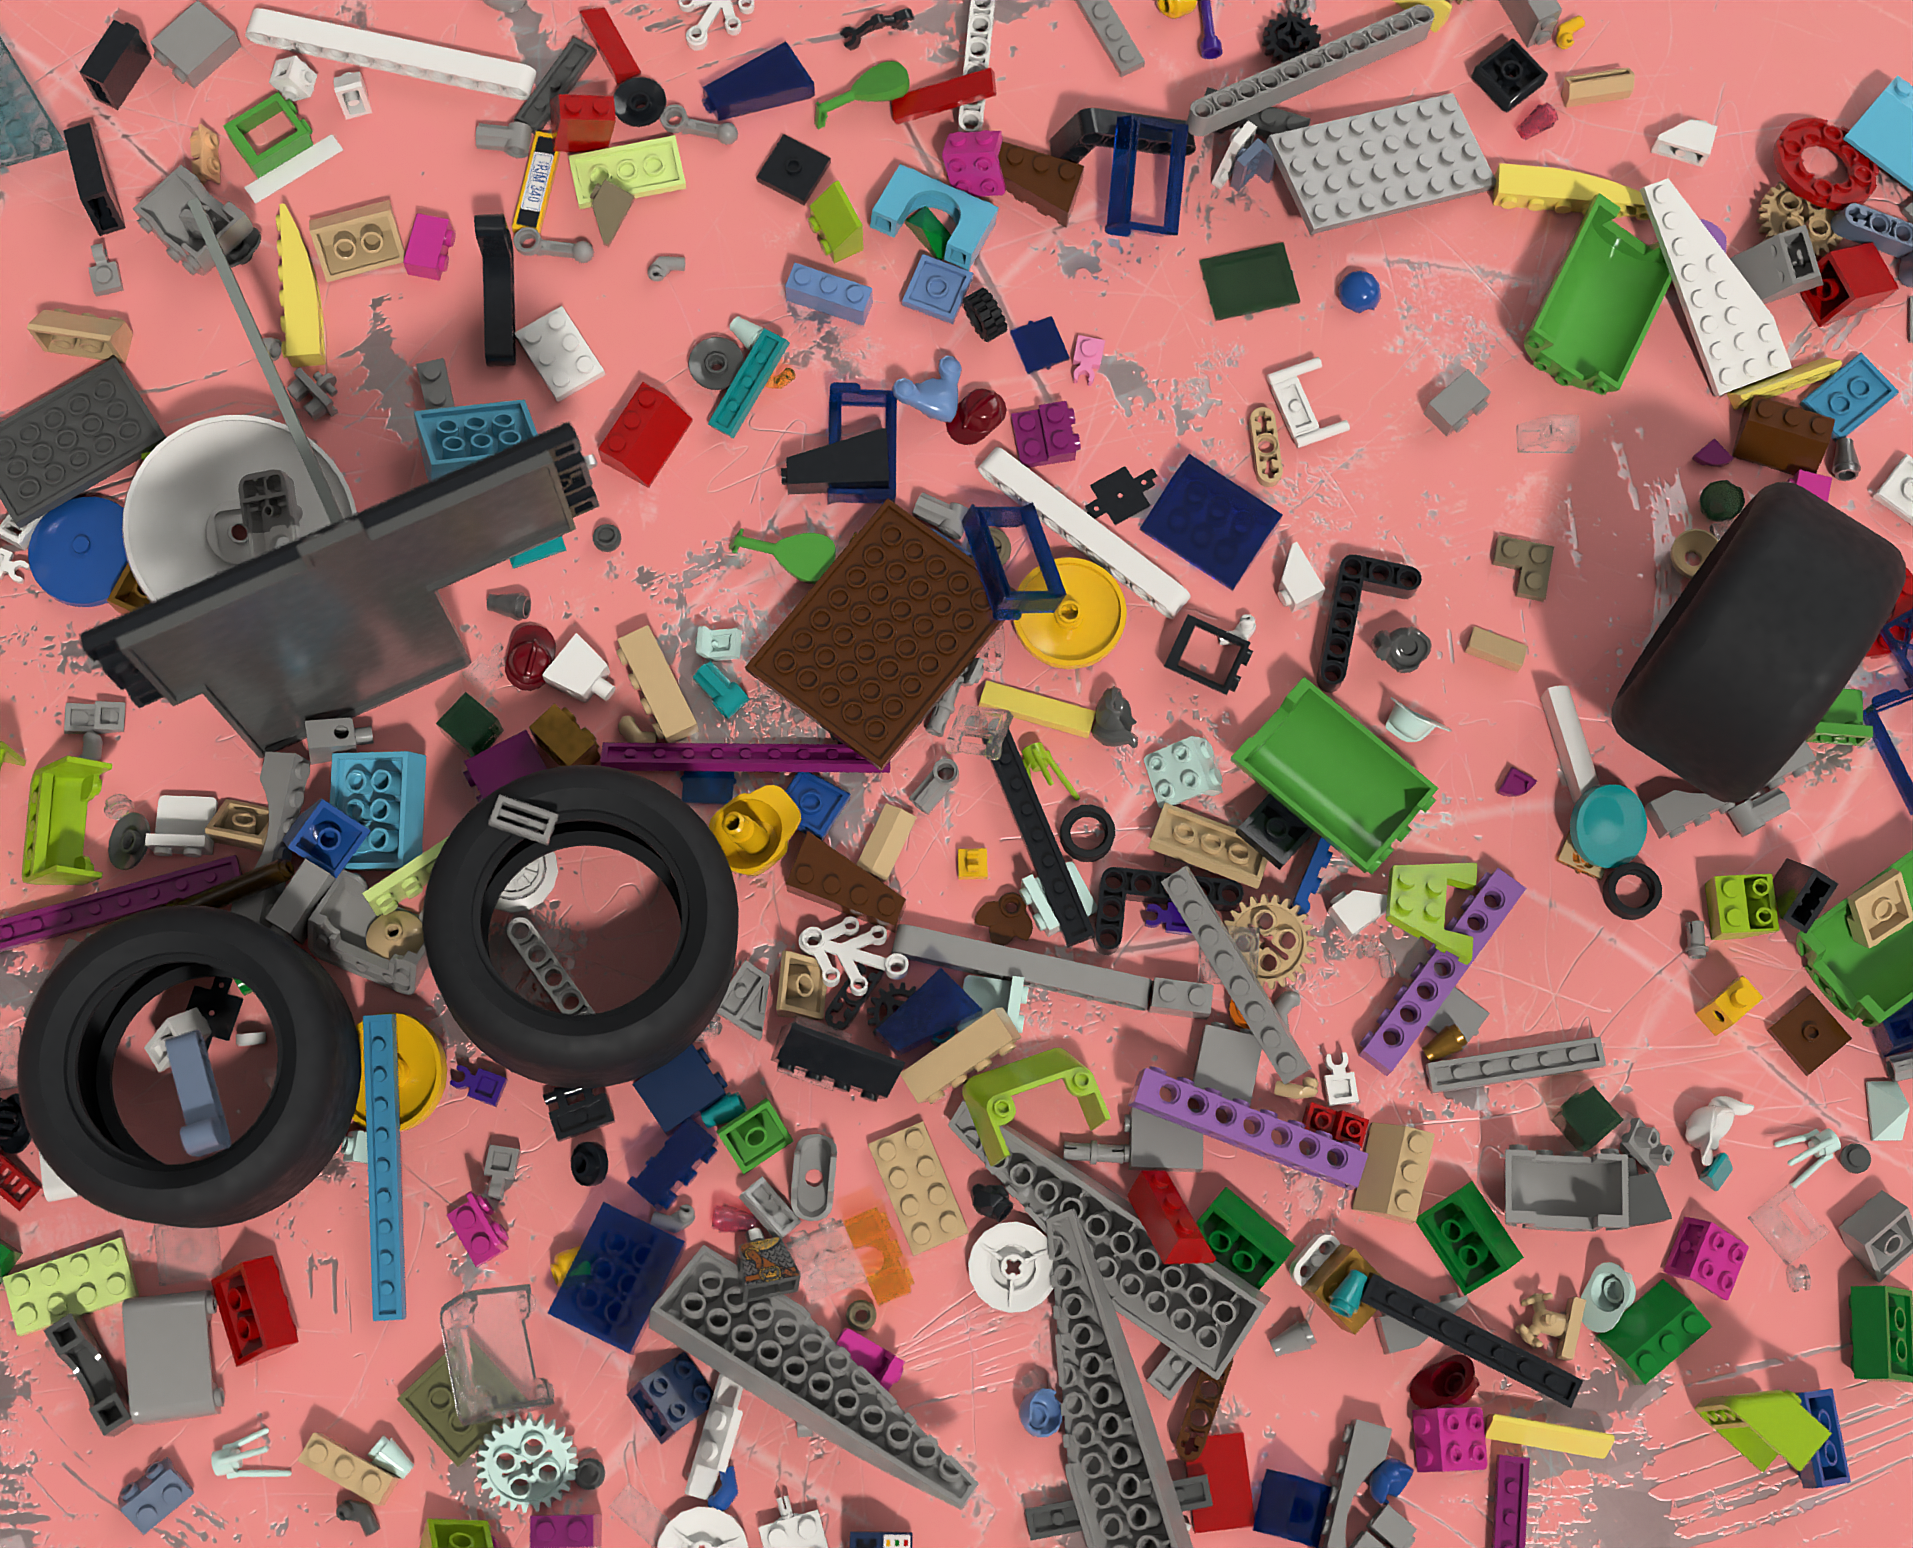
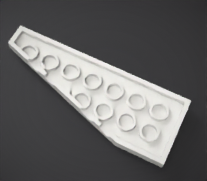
[1640,178,1792,397]

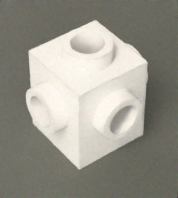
[269,55,317,102]

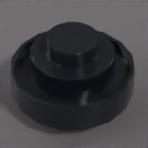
[571,1141,608,1186]

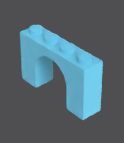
[870,164,999,271]

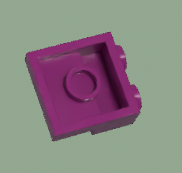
[1011,401,1081,468]

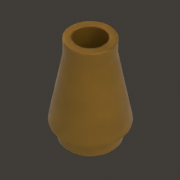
[1422,1023,1468,1062]

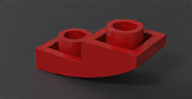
[1302,1102,1369,1148]

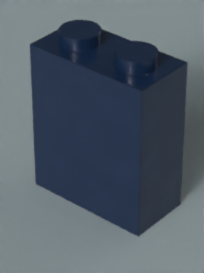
[632,1044,728,1137]

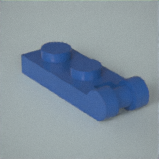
[1290,838,1333,916]

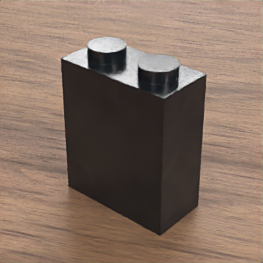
[79,20,152,110]

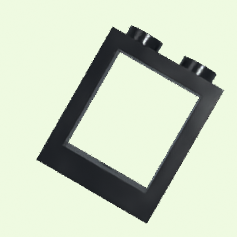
[1164,614,1253,696]

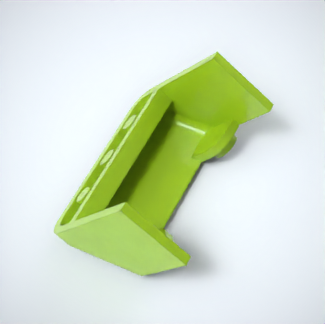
[22,755,112,885]
[962,1048,1111,1167]
[1695,1389,1832,1473]

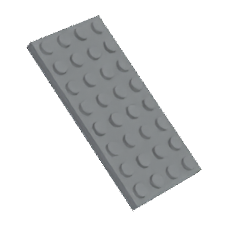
[1266,93,1496,235]

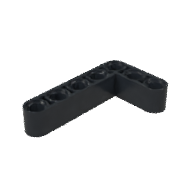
[1049,108,1196,164]
[474,214,516,367]
[1316,554,1422,692]
[1094,867,1244,955]

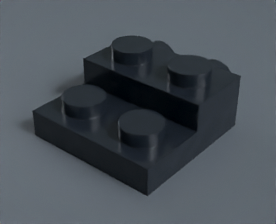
[1235,794,1314,870]

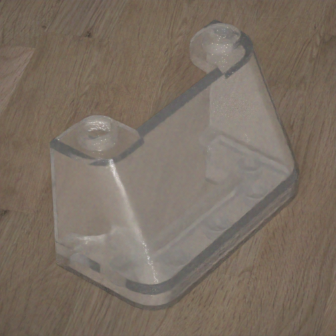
[440,1284,554,1426]

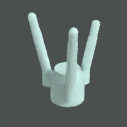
[1774,1128,1841,1189]
[211,1427,292,1479]

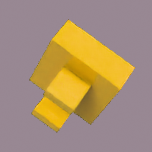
[958,848,988,880]

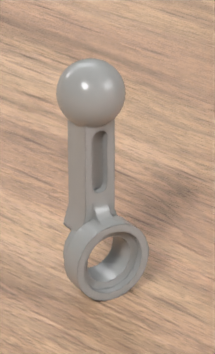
[660,105,738,145]
[513,227,594,263]

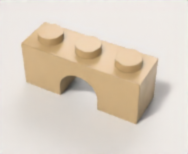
[297,1432,400,1506]

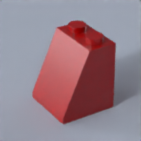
[550,94,616,152]
[1800,242,1899,328]

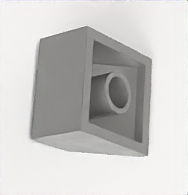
[1838,1190,1913,1282]

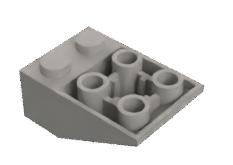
[1730,225,1823,304]

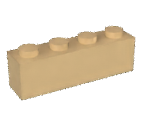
[616,625,699,743]
[900,1007,1022,1105]

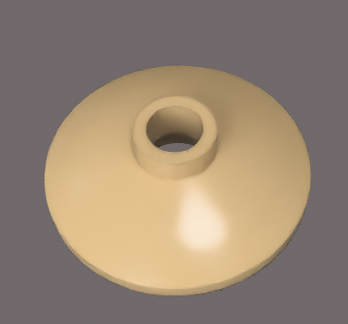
[366,911,424,960]

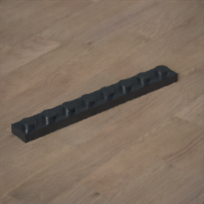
[982,728,1095,948]
[1360,1272,1584,1408]

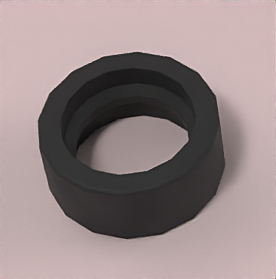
[1060,805,1115,862]
[1603,862,1662,920]

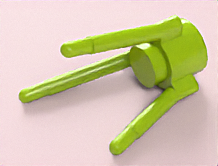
[1021,742,1080,801]

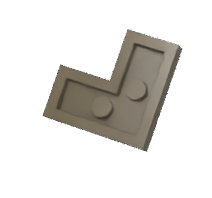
[1492,535,1554,602]

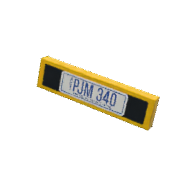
[512,131,561,234]

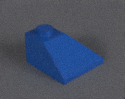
[282,798,371,878]

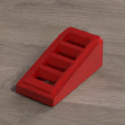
[0,1152,41,1211]

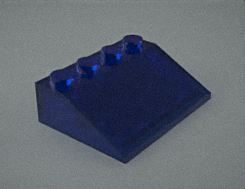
[1140,454,1283,591]
[547,1202,687,1355]

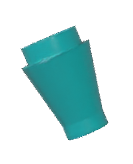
[701,1092,747,1129]
[1329,1269,1367,1318]

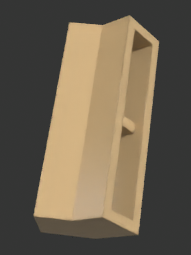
[1561,67,1635,108]
[856,803,917,882]

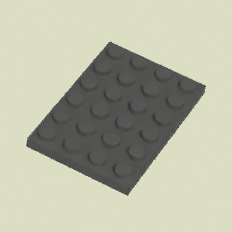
[0,357,167,529]

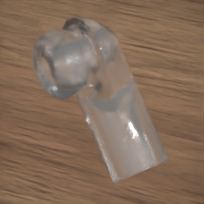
[693,1015,723,1045]

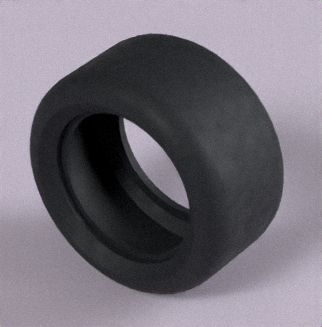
[1611,482,1906,802]
[422,765,739,1088]
[17,905,361,1229]

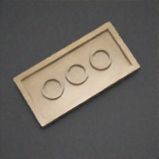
[1148,803,1268,889]
[868,1121,969,1257]

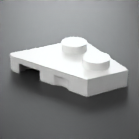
[1211,121,1257,190]

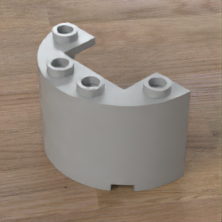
[133,165,254,276]
[1505,1145,1629,1232]

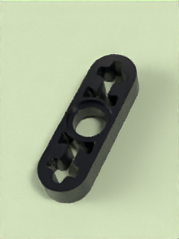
[825,963,885,1031]

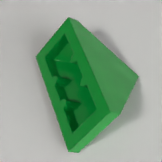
[905,206,951,261]

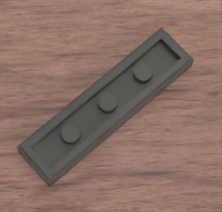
[514,37,597,135]

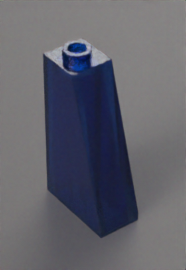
[702,41,815,121]

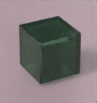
[436,692,504,758]
[1551,1085,1624,1153]

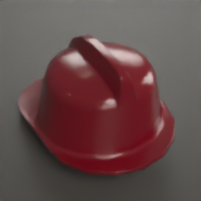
[946,389,1007,445]
[505,625,556,691]
[1409,1354,1480,1409]

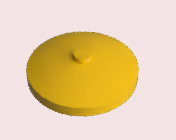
[1012,557,1127,669]
[352,1012,447,1132]

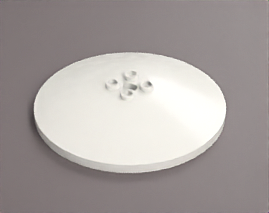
[122,415,357,603]

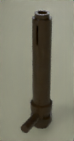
[152,858,294,909]

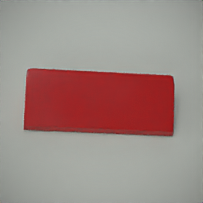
[580,8,641,84]

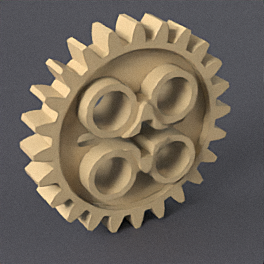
[1756,181,1843,259]
[1224,894,1317,990]

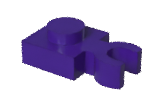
[1145,902,1193,936]
[450,1065,508,1107]

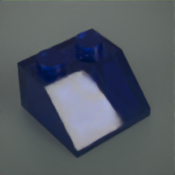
[1253,1469,1331,1548]

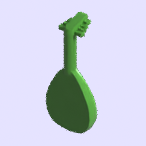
[814,61,910,129]
[729,528,836,584]

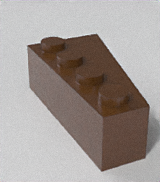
[998,141,1084,228]
[786,831,906,933]

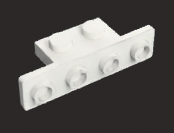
[685,1373,743,1500]

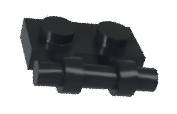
[543,1086,615,1142]

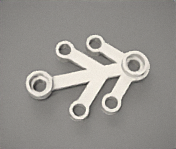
[678,0,755,51]
[798,916,909,996]

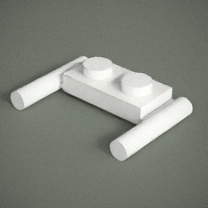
[1267,357,1350,448]

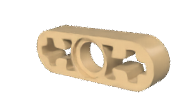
[1249,407,1283,487]

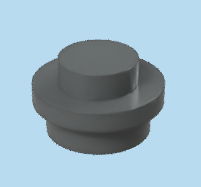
[593,524,622,552]
[1840,1143,1871,1174]
[575,1458,605,1490]

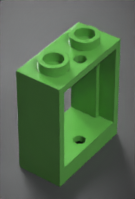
[223,92,313,179]

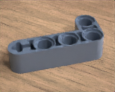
[1831,203,1913,287]
[165,1029,231,1157]

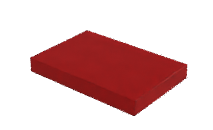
[1183,1432,1256,1533]

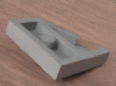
[716,960,770,1042]

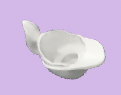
[1685,1096,1754,1166]

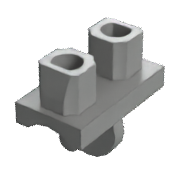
[286,367,338,420]
[1620,1118,1675,1174]

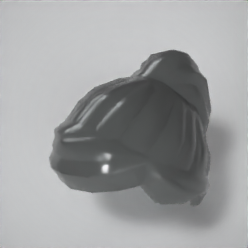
[1371,626,1432,673]
[1092,686,1138,748]

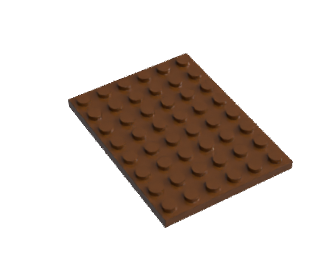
[745,498,1023,771]

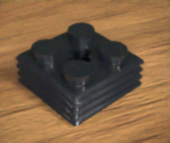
[1471,39,1548,113]

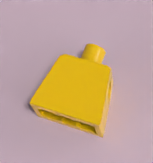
[1695,976,1763,1036]

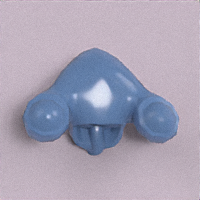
[892,356,962,422]

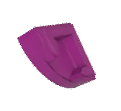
[1692,438,1734,467]
[1497,767,1537,797]

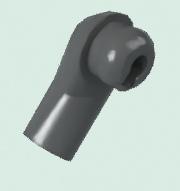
[336,1500,380,1537]

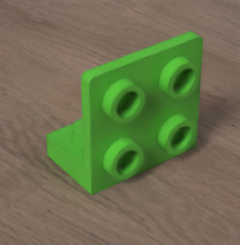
[1806,689,1873,746]

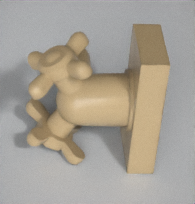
[1515,1292,1586,1361]

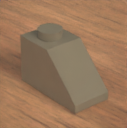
[590,180,635,247]

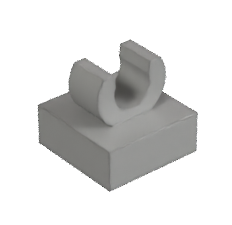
[179,205,217,239]

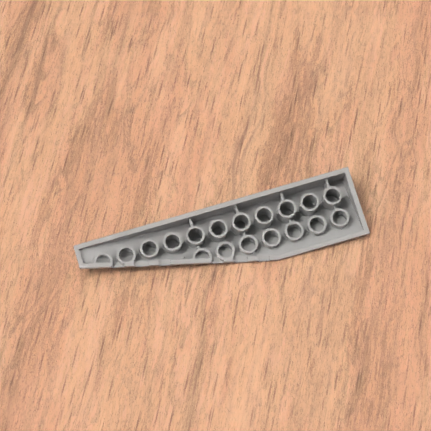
[948,1100,1271,1381]
[1046,1209,1193,1548]
[649,1245,979,1510]

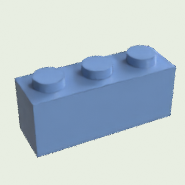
[785,263,873,326]

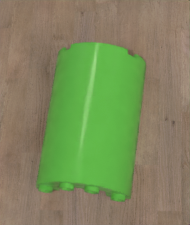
[1524,193,1672,395]
[1230,677,1439,875]
[1796,850,1913,1027]

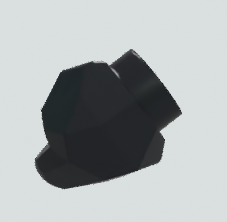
[971,1183,1014,1222]

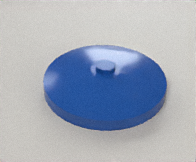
[28,497,128,607]

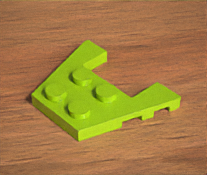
[1386,863,1477,965]

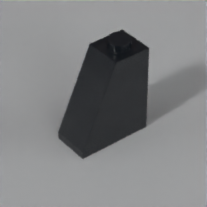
[1773,858,1838,934]

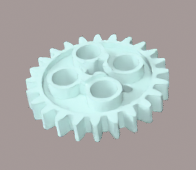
[476,1412,578,1513]

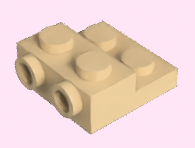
[1847,868,1913,948]

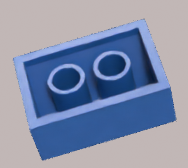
[1795,1389,1851,1488]

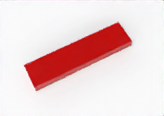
[892,67,997,125]

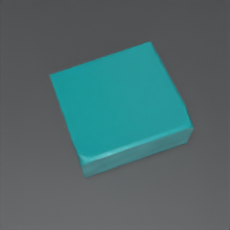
[1699,1152,1733,1191]

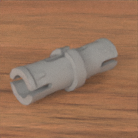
[926,680,962,737]
[1063,1140,1124,1165]

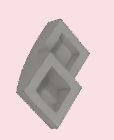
[64,701,125,734]

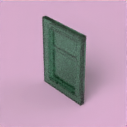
[1199,242,1300,321]

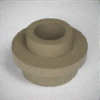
[846,1300,877,1331]

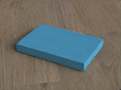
[1799,353,1899,442]

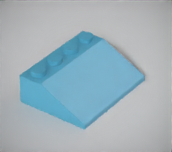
[1843,75,1913,191]
[414,399,538,482]
[330,751,426,872]

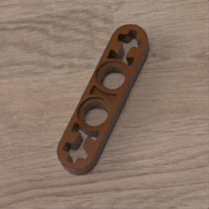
[1175,1358,1233,1462]

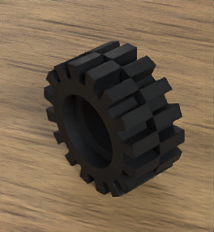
[963,287,1008,342]

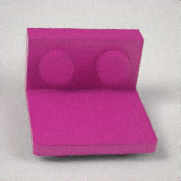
[446,1191,509,1268]
[1664,1217,1749,1300]

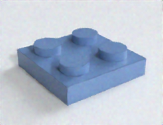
[902,254,973,324]

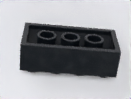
[771,1022,905,1102]

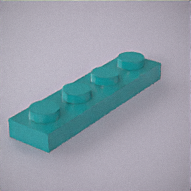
[708,328,790,439]

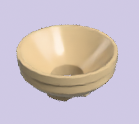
[1670,529,1718,579]

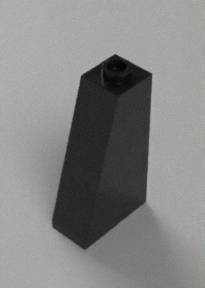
[63,122,126,236]
[781,428,889,495]

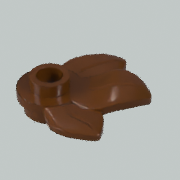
[975,892,1033,946]

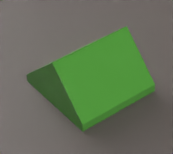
[716,1098,793,1174]

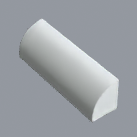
[1540,686,1600,804]

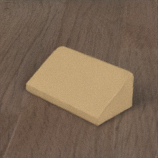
[1465,626,1528,672]

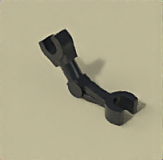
[840,9,915,51]

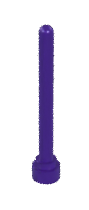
[1200,0,1223,59]

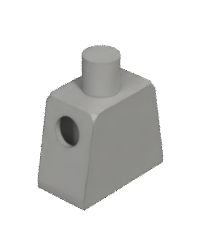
[305,717,374,765]

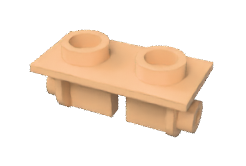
[190,124,221,185]

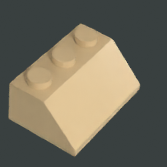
[309,200,405,282]
[27,309,133,364]
[1352,1122,1435,1225]

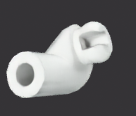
[1219,614,1256,645]

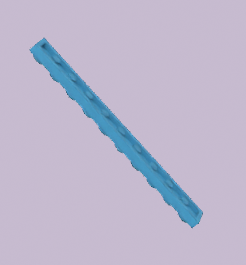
[363,1014,406,1321]

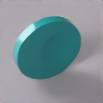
[1570,784,1647,868]

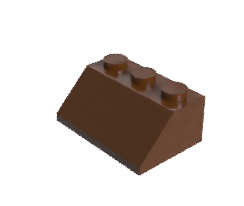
[1732,395,1835,475]

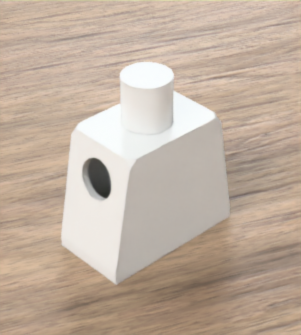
[542,633,616,703]

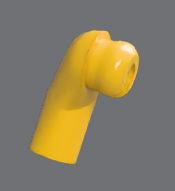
[1555,15,1585,49]

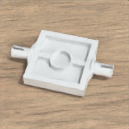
[758,1495,828,1548]

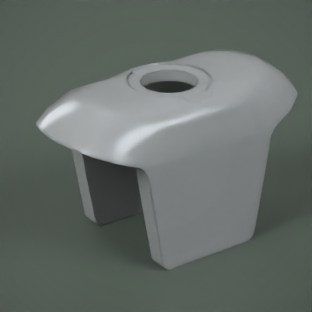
[791,1134,837,1221]

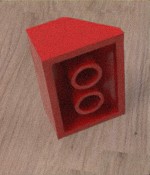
[598,382,693,488]
[1127,1170,1216,1264]
[211,1255,299,1367]

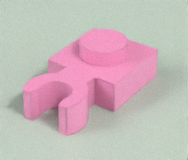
[1073,335,1105,386]

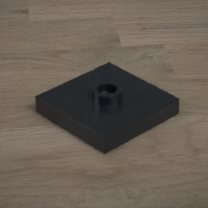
[757,134,831,205]

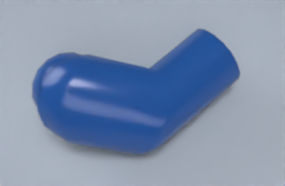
[708,1466,738,1511]

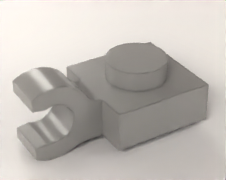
[88,243,124,297]
[484,1144,521,1201]

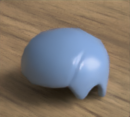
[1019,1388,1062,1438]

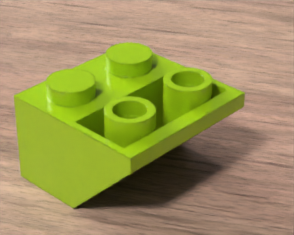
[1704,874,1779,940]

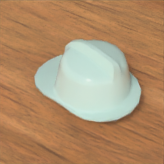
[1385,697,1452,742]
[1581,1262,1636,1333]

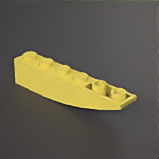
[1493,163,1650,220]
[276,204,326,367]

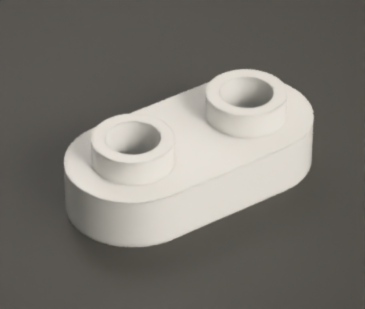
[1289,1233,1340,1287]

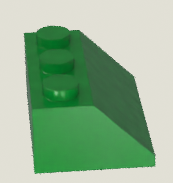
[1416,1181,1524,1296]
[1196,1187,1296,1290]
[1595,1279,1712,1385]
[1848,1286,1913,1383]

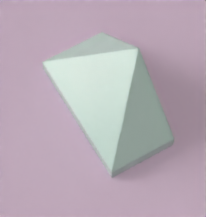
[1865,1081,1910,1141]

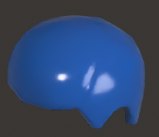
[1338,271,1381,313]
[1370,1458,1414,1504]

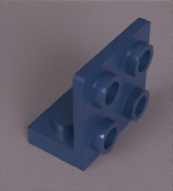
[626,1352,714,1445]

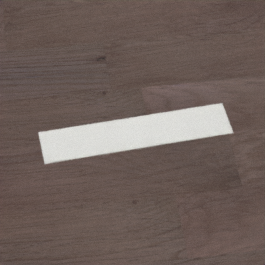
[244,134,343,204]

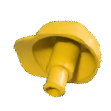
[709,785,801,876]

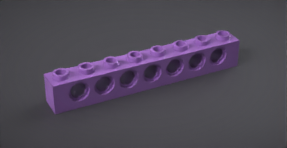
[1359,868,1527,1076]
[1128,1066,1368,1190]

